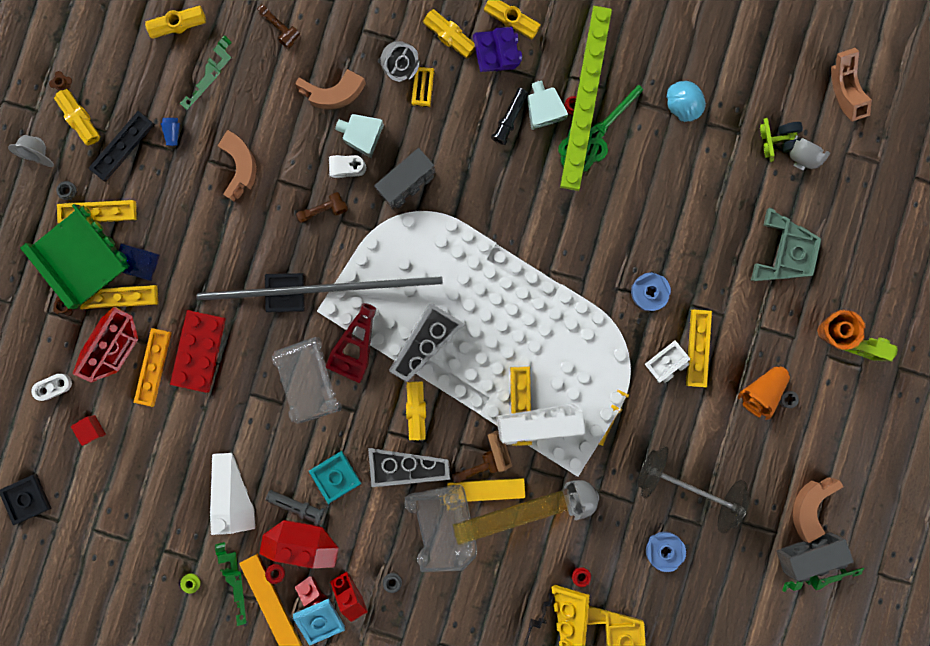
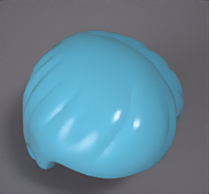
[667,81,706,122]

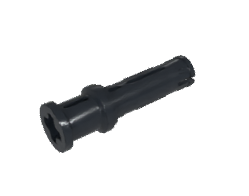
[491,88,528,145]

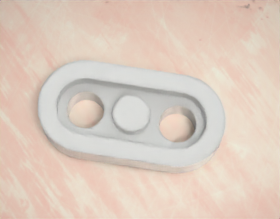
[31,374,72,401]

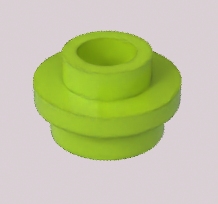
[180,573,201,594]

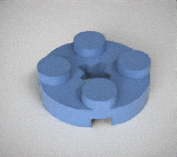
[631,273,671,311]
[646,532,686,572]

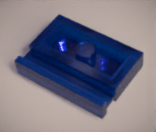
[119,244,160,281]

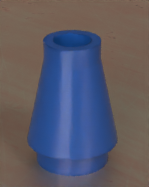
[160,118,180,146]

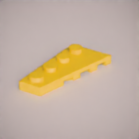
[551,585,590,646]

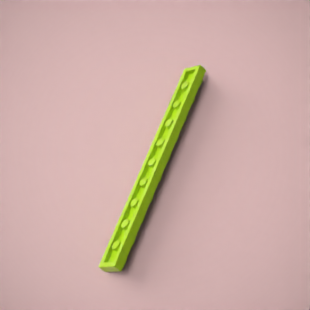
[560,6,612,191]

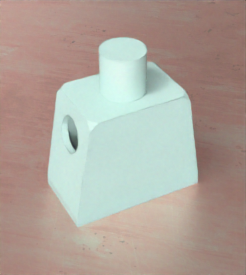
[527,81,568,130]
[335,114,384,158]

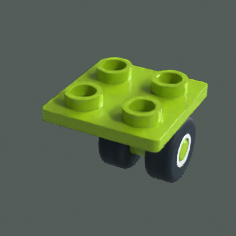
[760,118,803,162]

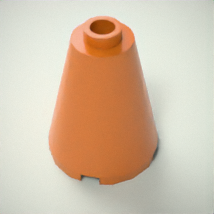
[817,310,865,350]
[738,366,790,420]

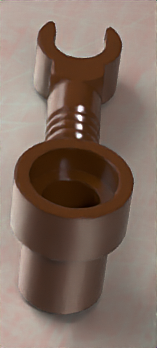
[257,4,300,49]
[296,192,348,223]
[451,450,498,484]

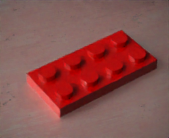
[170,310,226,393]

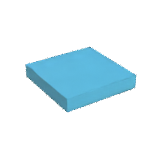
[293,599,345,646]

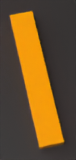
[239,553,303,646]

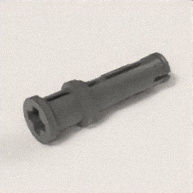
[265,490,325,526]

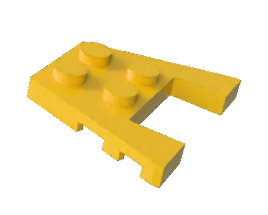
[587,606,646,646]

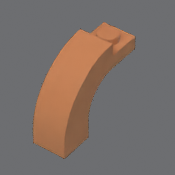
[831,48,872,122]
[295,69,366,110]
[218,130,256,201]
[793,477,843,543]

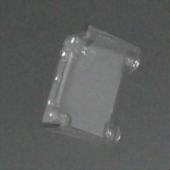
[271,337,342,424]
[405,484,477,572]

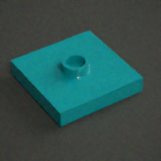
[308,451,362,504]

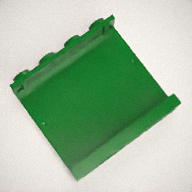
[20,204,130,309]

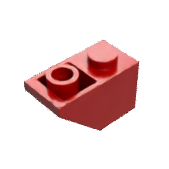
[330,571,368,622]

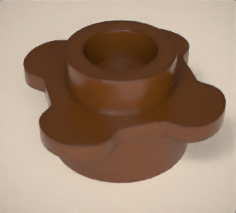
[49,71,72,92]
[53,296,73,316]

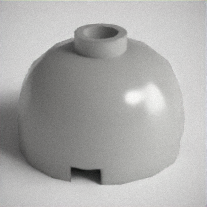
[380,41,420,82]
[789,135,830,171]
[564,480,599,520]

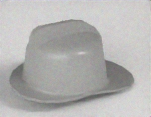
[8,135,54,167]

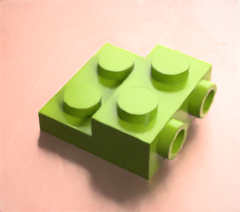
[840,338,898,361]

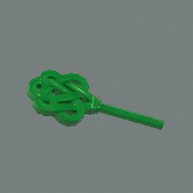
[558,85,643,173]

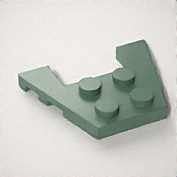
[751,208,821,281]

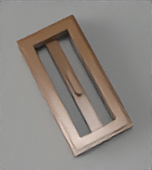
[488,430,512,472]

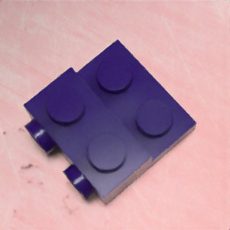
[473,27,522,72]

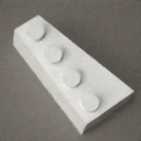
[497,404,585,445]

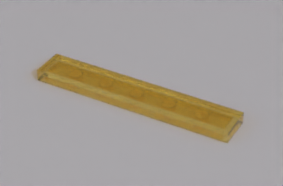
[452,491,567,545]

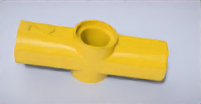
[484,0,541,40]
[145,5,206,39]
[423,9,475,59]
[54,89,101,146]
[406,381,426,440]

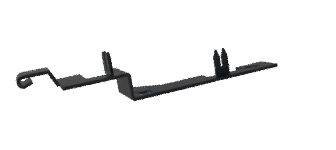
[523,593,553,646]

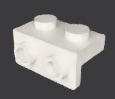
[645,341,690,383]

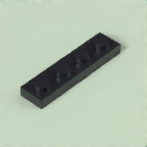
[89,111,155,182]

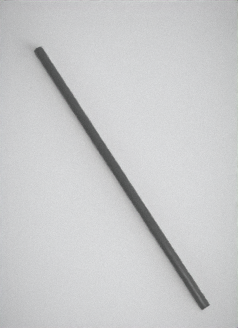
[197,276,443,301]

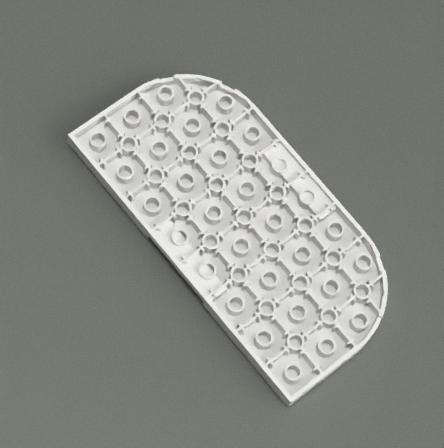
[317,211,631,477]

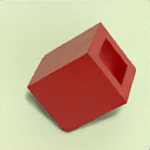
[70,415,106,446]

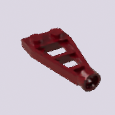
[325,303,377,383]

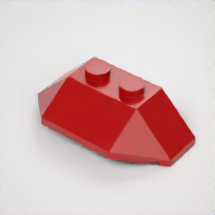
[73,307,138,383]
[259,520,339,568]

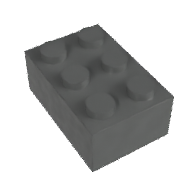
[374,148,435,210]
[776,532,854,582]

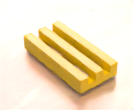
[412,67,434,107]

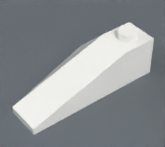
[210,453,256,535]

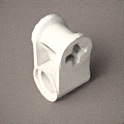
[329,155,367,178]

